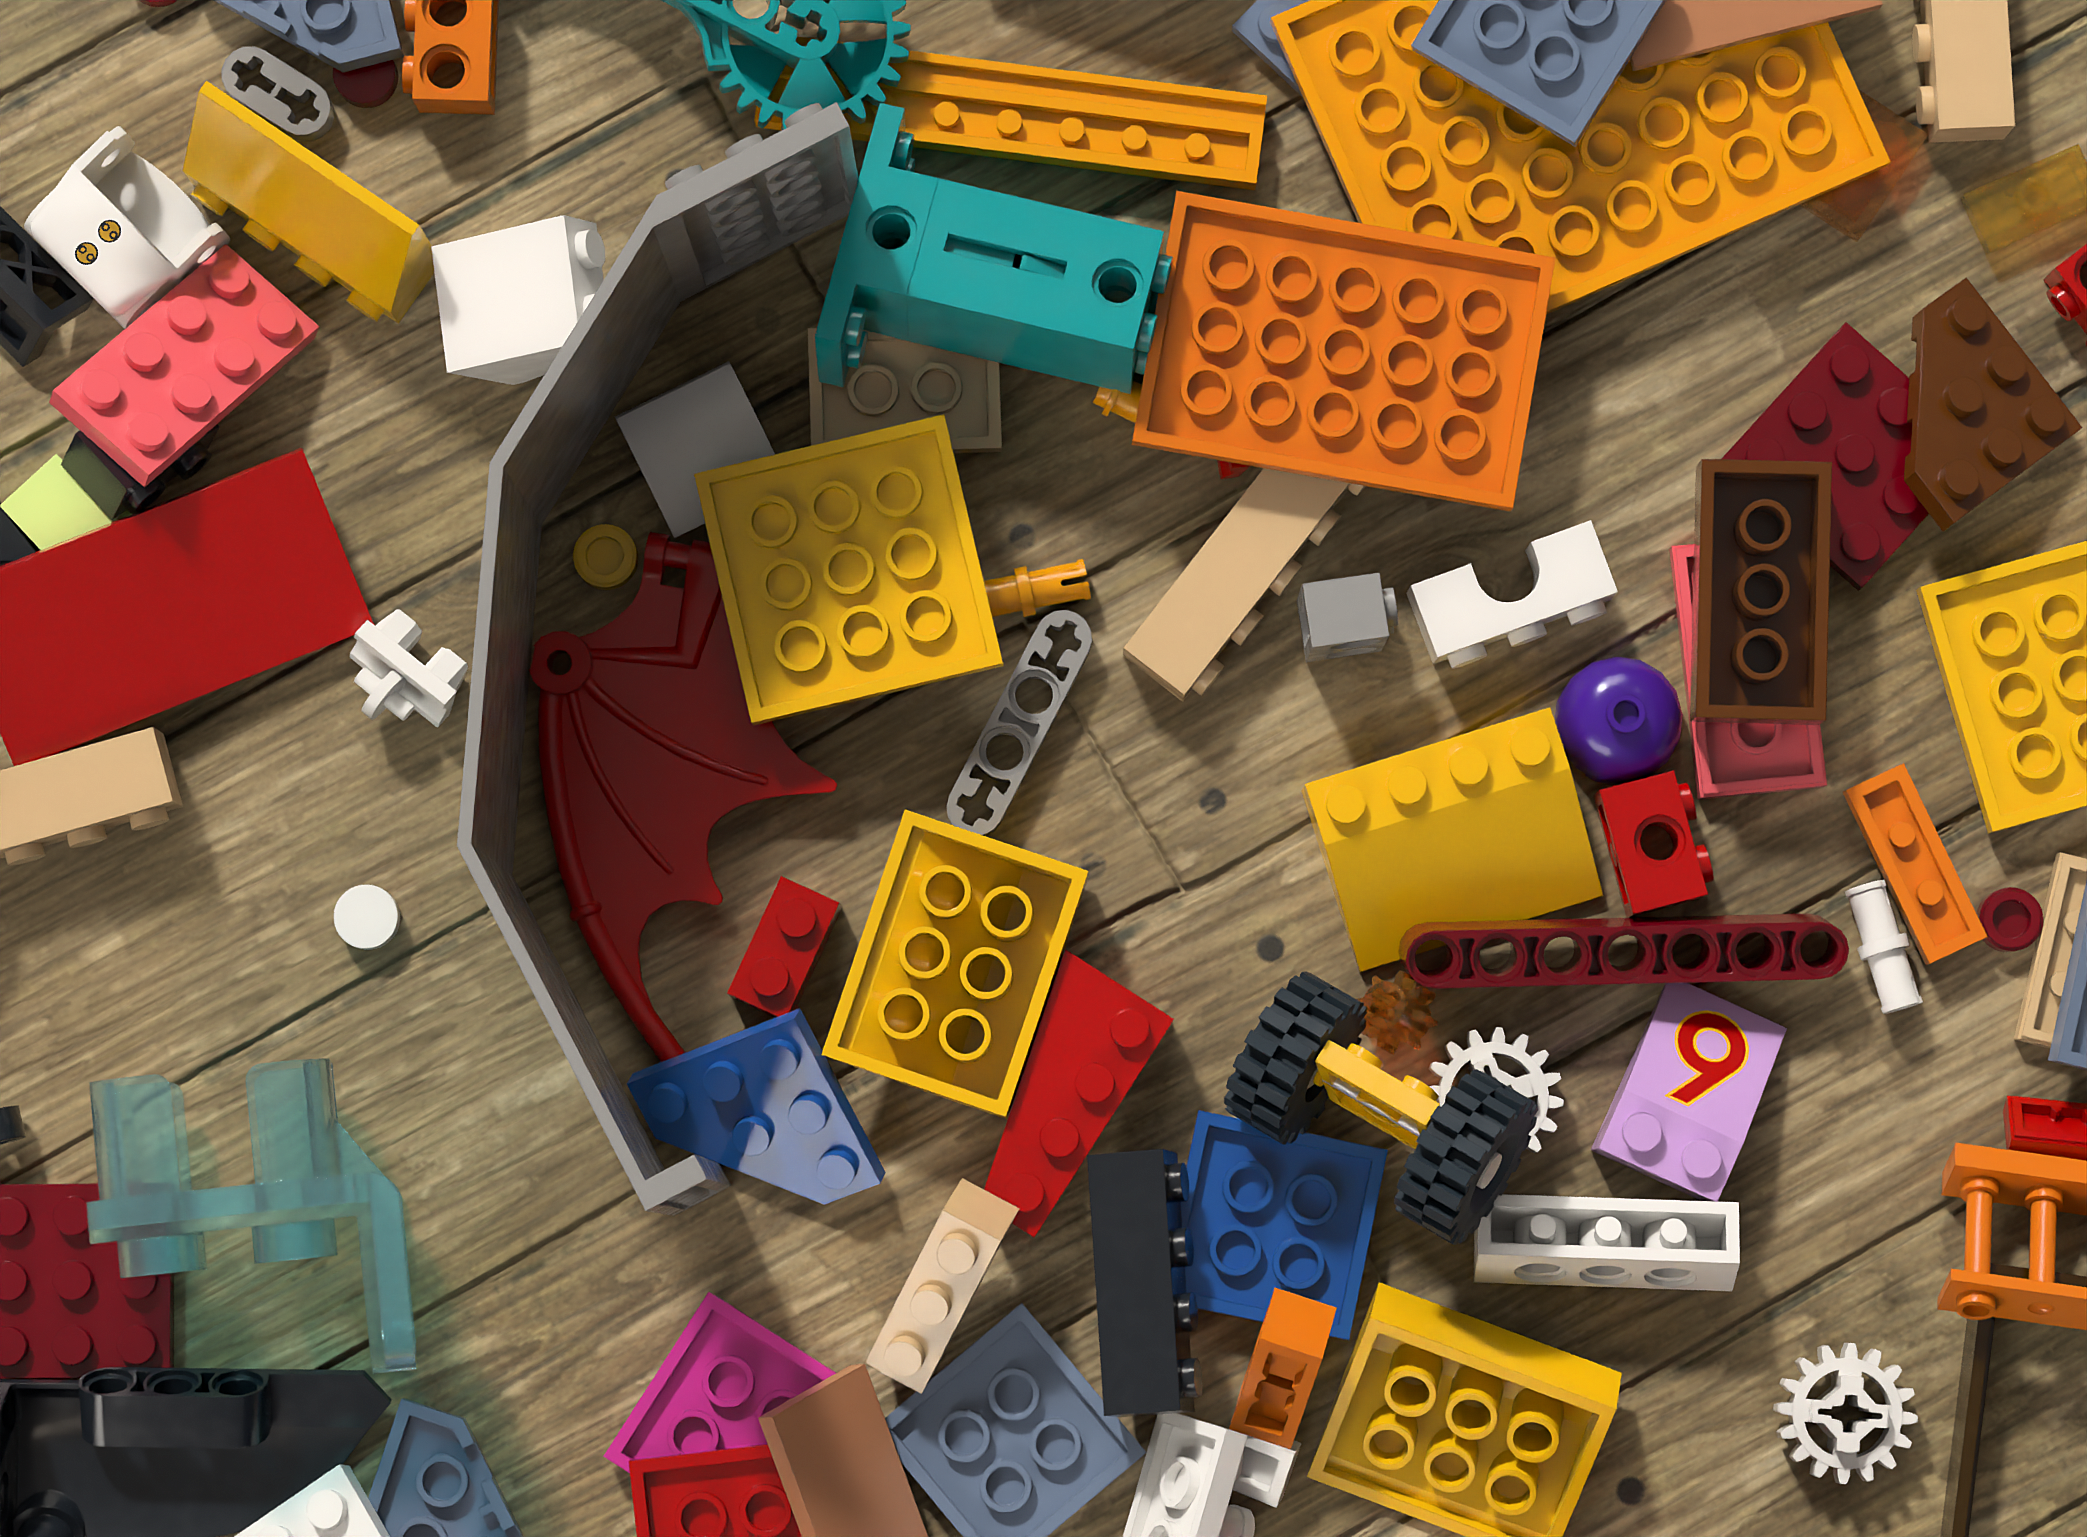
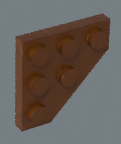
[1904,277,2083,531]

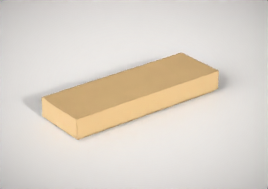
[2014,852,2087,1048]

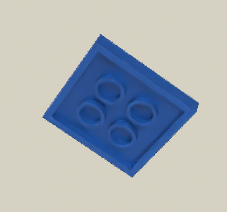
[1181,1110,1388,1340]

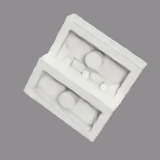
[615,361,775,538]

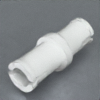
[1845,880,1923,1014]

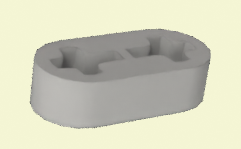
[221,46,334,142]

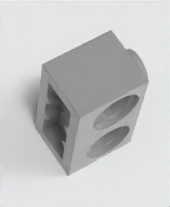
[1296,573,1398,662]

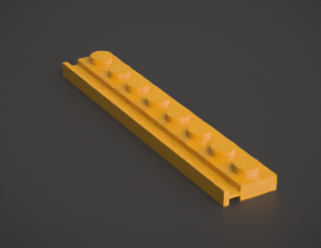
[754,36,1267,190]

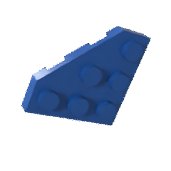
[627,1008,886,1205]

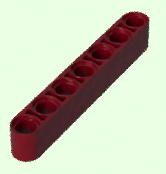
[1398,914,1849,988]

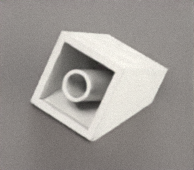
[431,215,605,385]

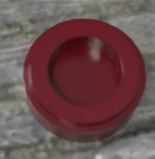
[333,60,398,108]
[1976,887,2043,952]

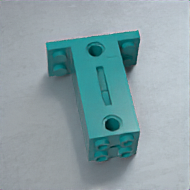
[815,103,1173,394]

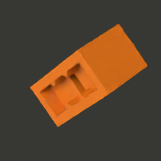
[402,0,499,115]
[1229,1288,1337,1449]

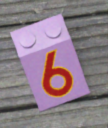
[1591,983,1787,1202]

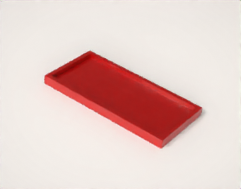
[0,448,374,766]

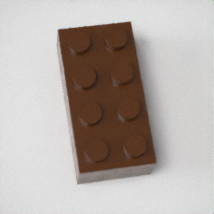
[1690,459,1832,725]

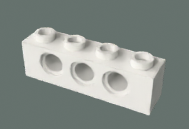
[1474,1194,1740,1291]

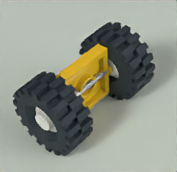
[1224,971,1538,1245]

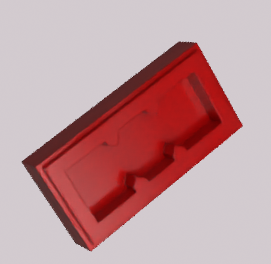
[2003,1095,2087,1161]

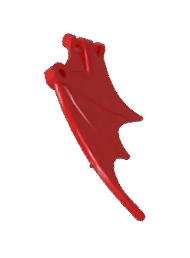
[528,532,838,1062]

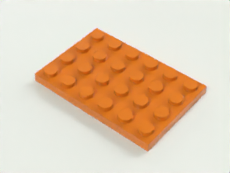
[1132,191,1556,512]

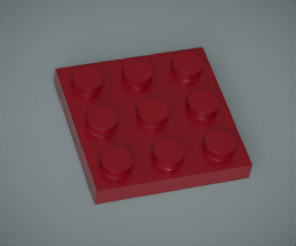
[1721,322,1929,591]
[0,1183,175,1379]

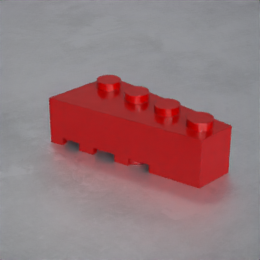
[984,949,1174,1238]

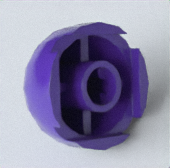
[1554,657,1683,785]

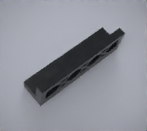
[0,206,94,367]

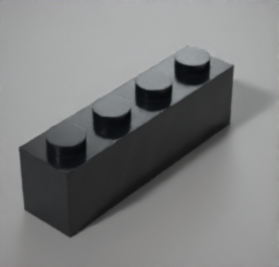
[1087,1149,1203,1417]

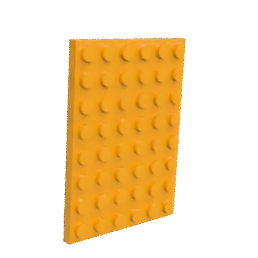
[1270,0,1891,314]

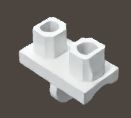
[349,609,468,728]

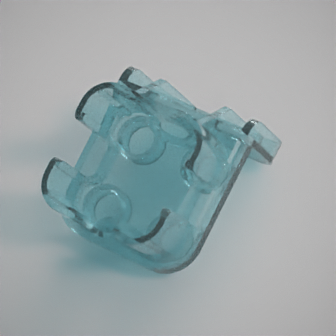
[86,1058,418,1374]

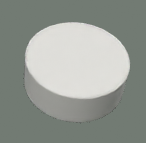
[334,885,400,950]

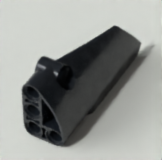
[0,1367,392,1537]

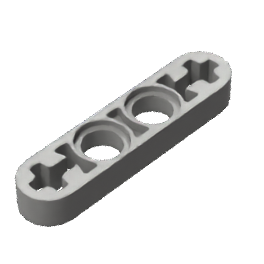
[947,610,1092,836]

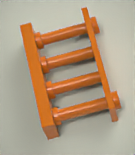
[1937,1143,2087,1330]

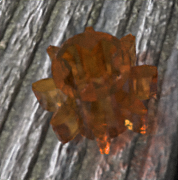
[1357,970,1438,1055]

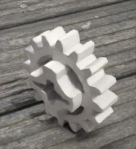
[1428,1027,1564,1153]
[1773,1343,1918,1484]

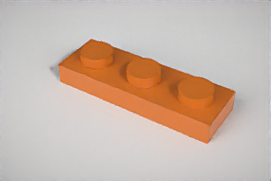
[1842,763,1988,965]

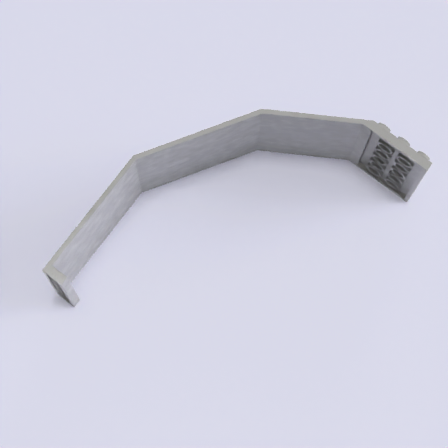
[457,102,858,1216]

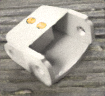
[24,126,230,329]

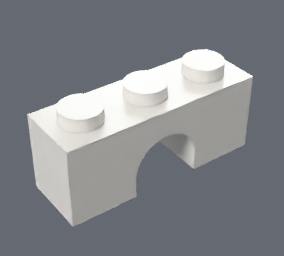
[1406,520,1618,669]

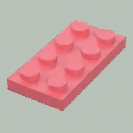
[49,244,319,487]

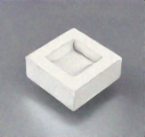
[1232,1436,1301,1508]

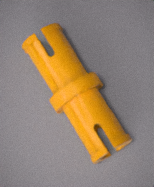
[984,559,1091,617]

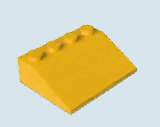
[182,81,434,324]
[1301,707,1603,973]
[821,810,1089,1119]
[1307,1282,1622,1537]

